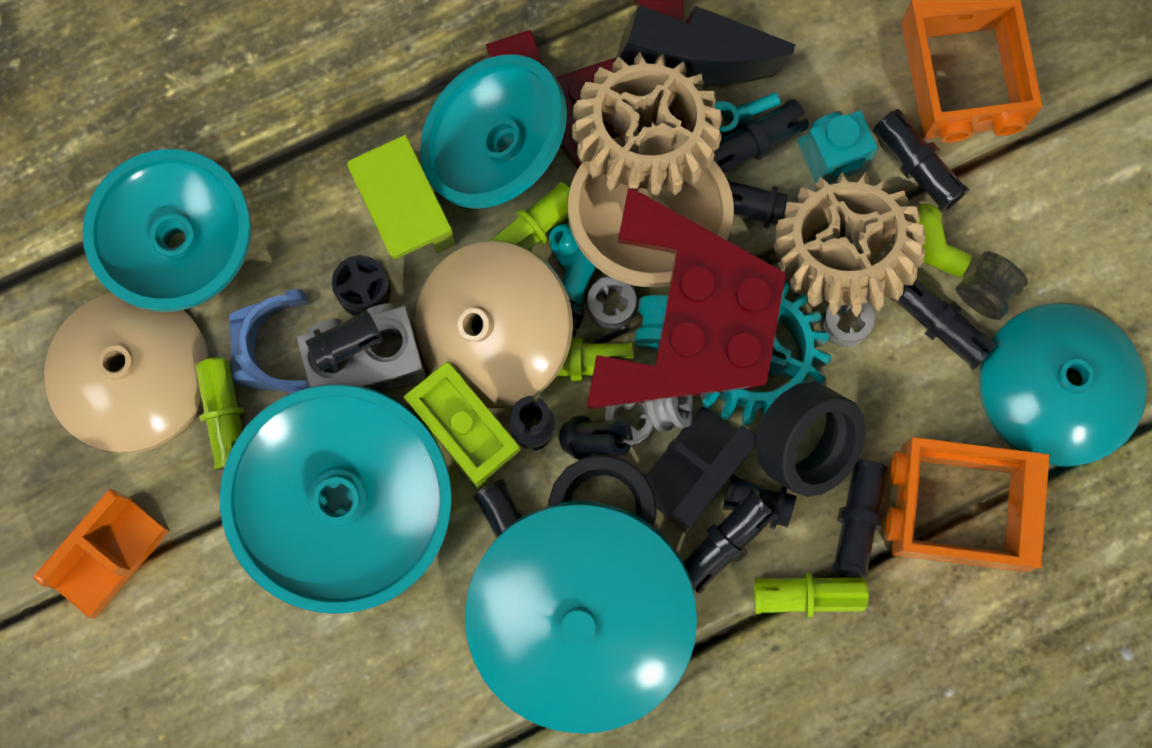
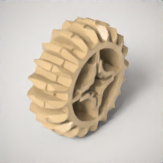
[572,52,722,200]
[774,171,926,317]

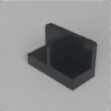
[646,407,757,533]

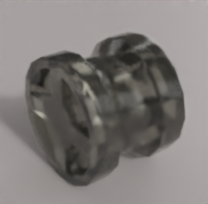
[956,251,1028,320]

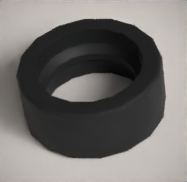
[755,382,866,497]
[548,455,657,526]

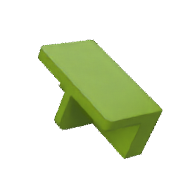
[347,135,456,259]
[403,361,521,491]

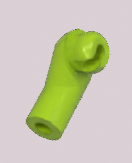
[917,204,972,279]

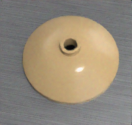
[568,132,734,287]
[414,241,573,409]
[44,293,210,454]

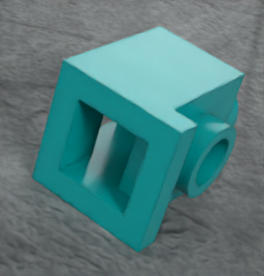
[797,110,878,184]

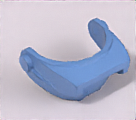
[229,289,309,393]

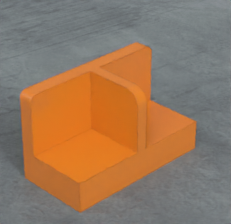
[33,489,170,619]

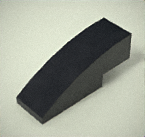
[615,5,796,84]

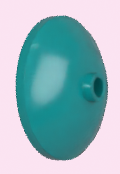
[420,55,567,209]
[83,149,251,312]
[979,303,1147,467]

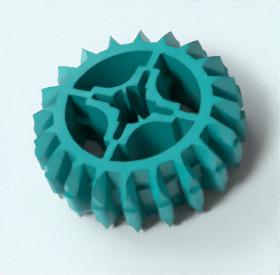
[702,282,831,426]

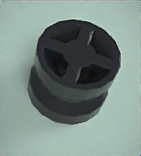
[332,255,392,317]

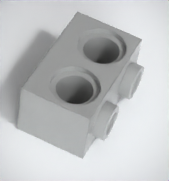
[296,304,427,393]

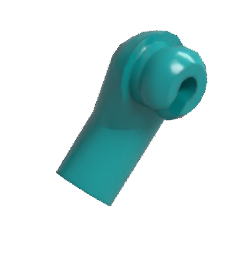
[548,224,596,306]

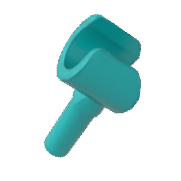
[714,91,781,138]

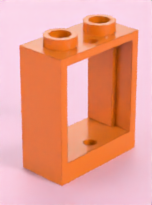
[901,0,1043,143]
[885,437,1049,573]

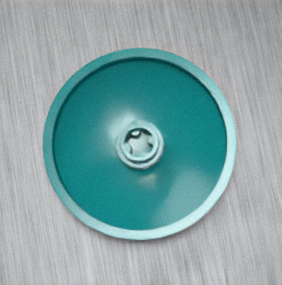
[220,384,452,614]
[465,501,697,734]

